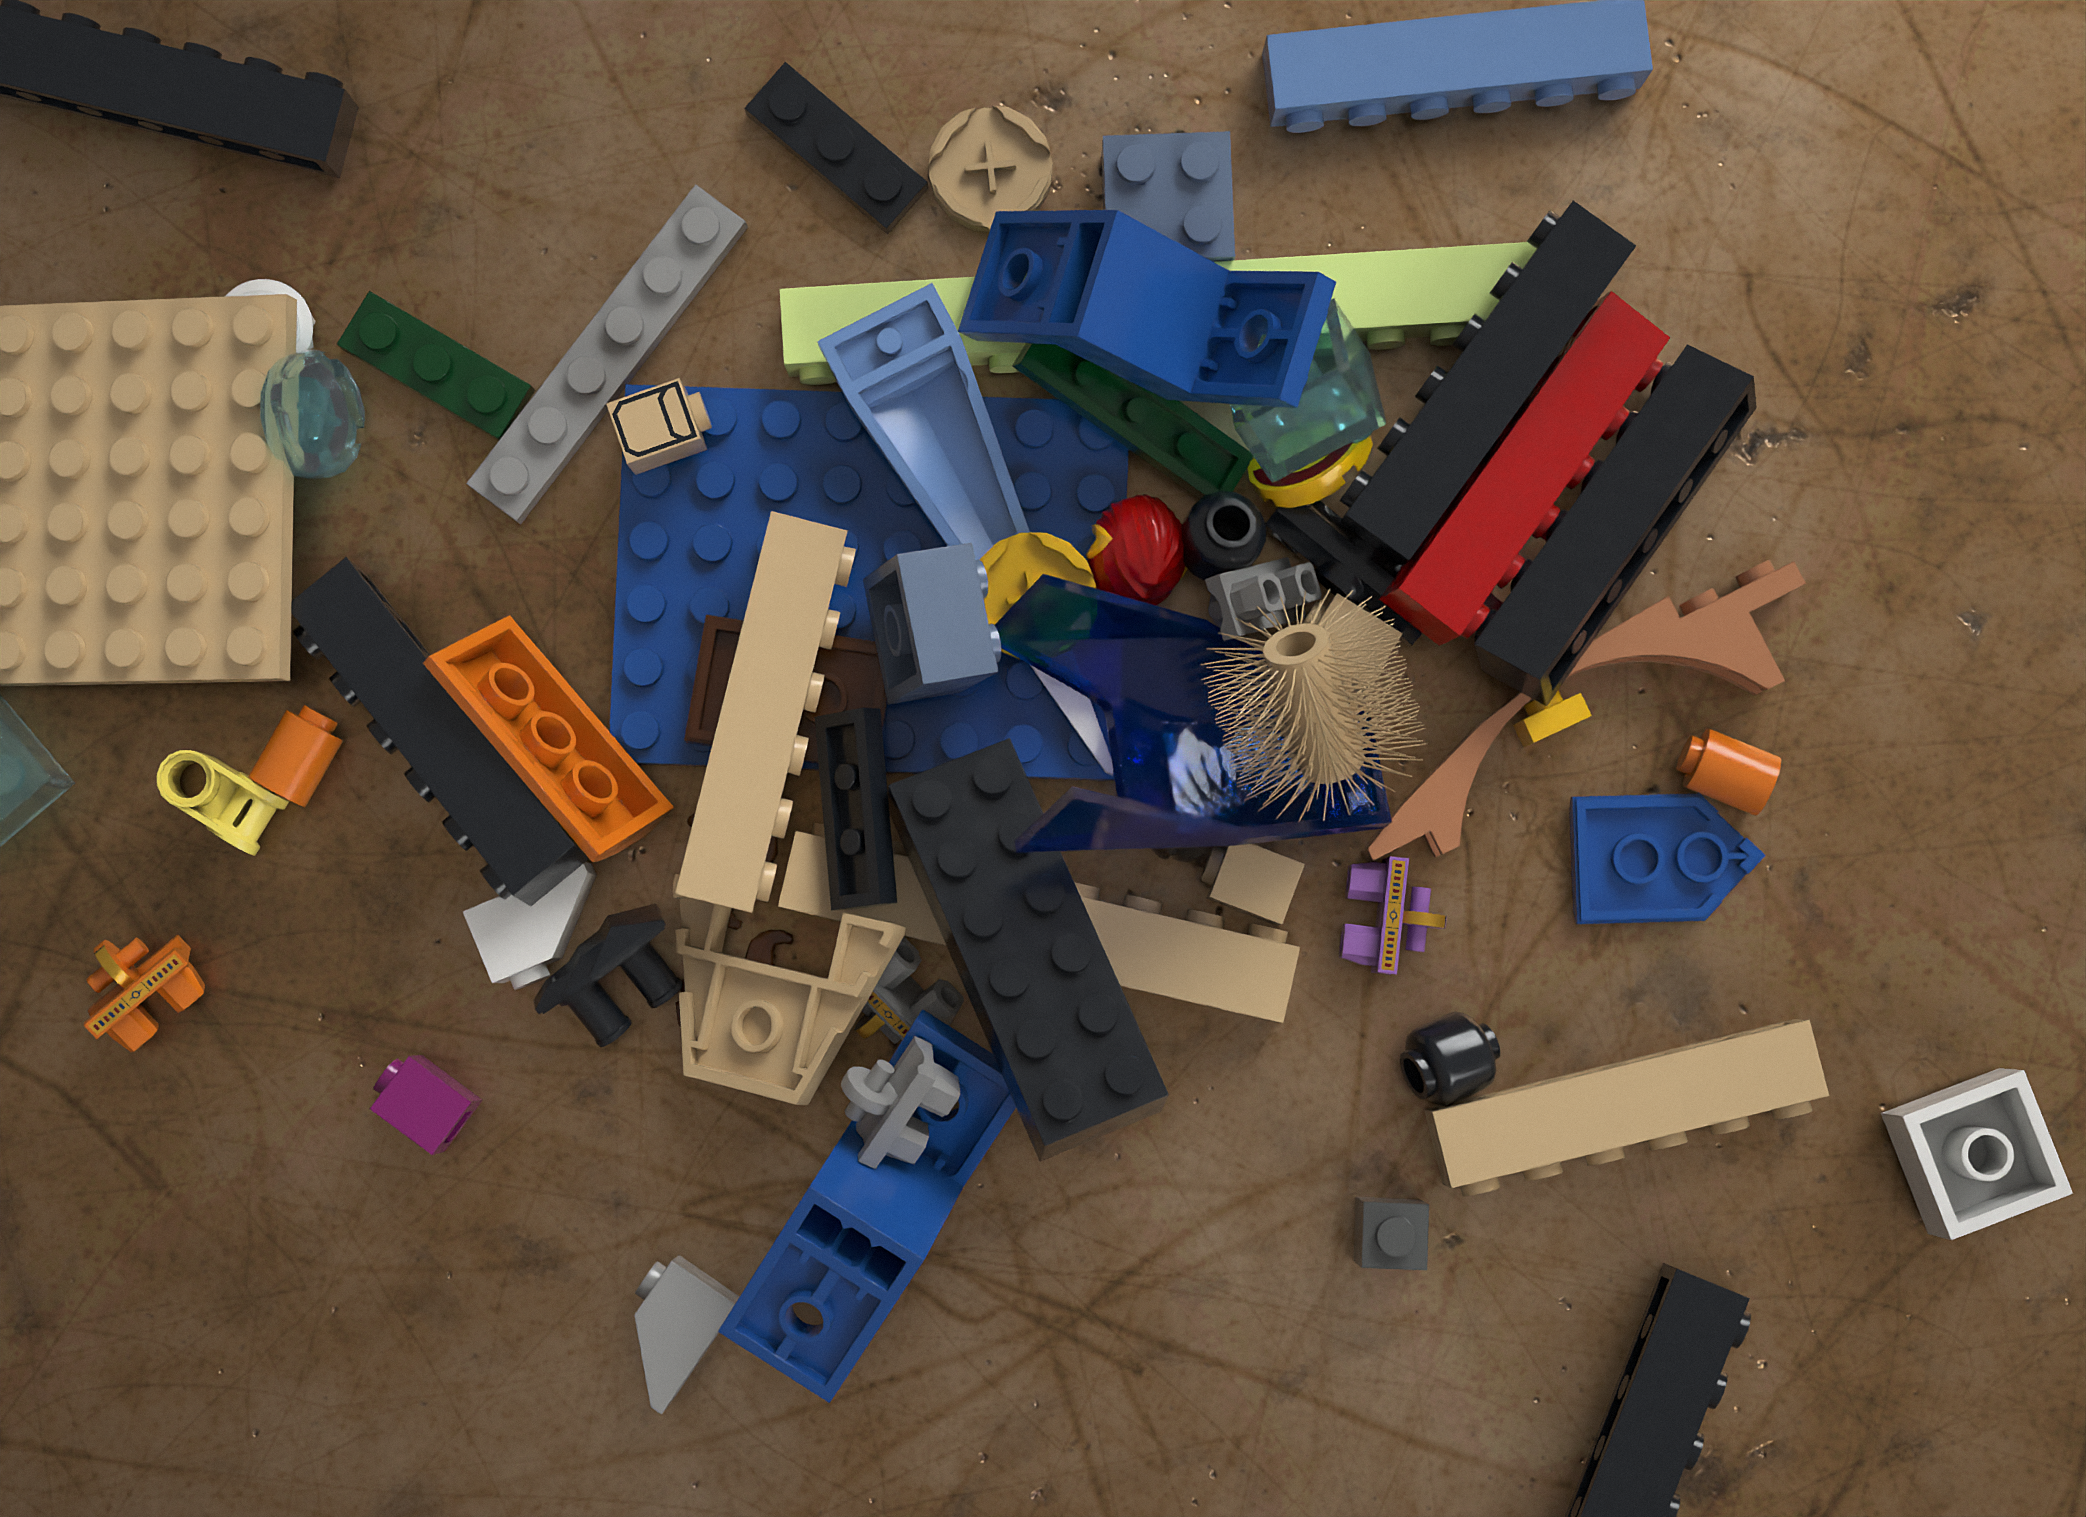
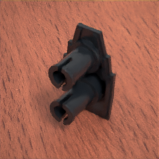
[533,903,683,1047]

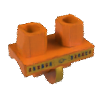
[83,934,205,1053]

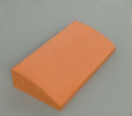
[423,615,674,862]

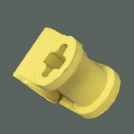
[157,750,290,856]

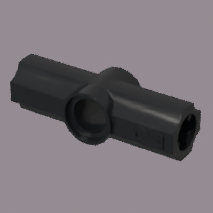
[1266,500,1423,648]

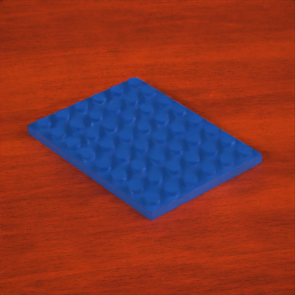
[609,384,1128,781]

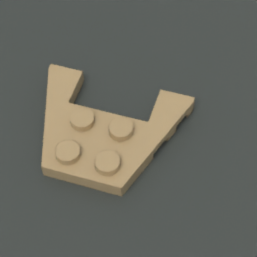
[673,874,906,1105]

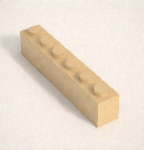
[675,511,856,913]
[1424,1019,1829,1196]

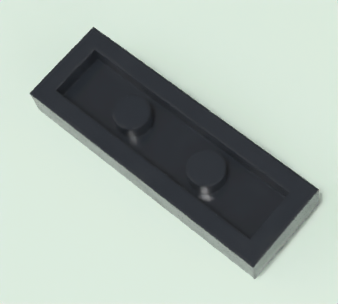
[744,62,928,235]
[814,707,898,911]

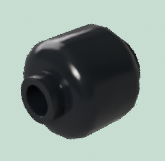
[1181,491,1266,581]
[1400,1012,1500,1106]

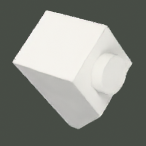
[463,862,597,990]

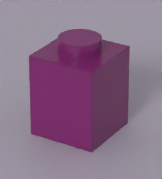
[370,1055,482,1155]

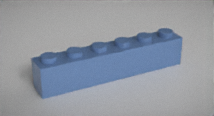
[1262,0,1653,133]

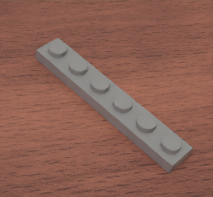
[466,184,748,525]

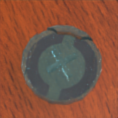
[260,349,365,479]

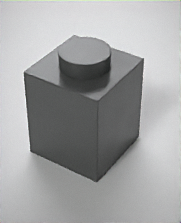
[1354,1197,1429,1270]

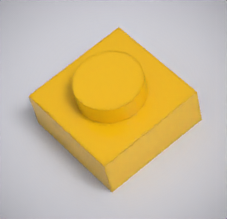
[1513,690,1592,748]

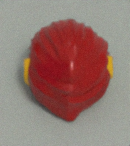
[1085,494,1187,619]

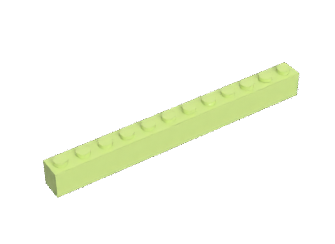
[780,242,1536,385]

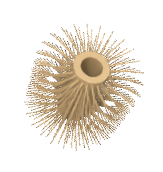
[1201,588,1428,822]

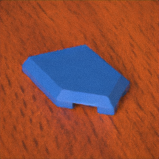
[1569,793,1766,924]

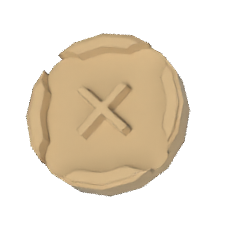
[928,106,1053,232]

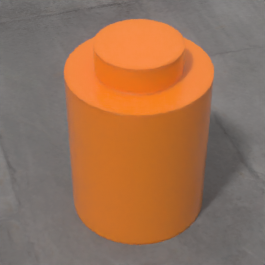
[248,705,344,807]
[1676,728,1781,816]

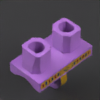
[1339,856,1447,975]

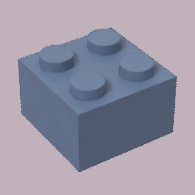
[1101,131,1235,262]
[863,543,1001,705]

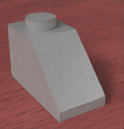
[634,1255,739,1414]

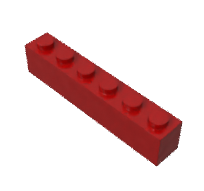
[1379,291,1670,646]

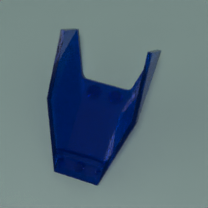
[995,574,1392,853]

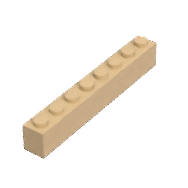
[778,823,1300,1023]

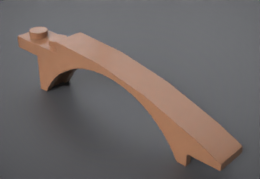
[1361,559,1806,863]

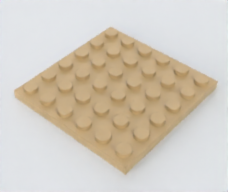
[0,294,297,686]

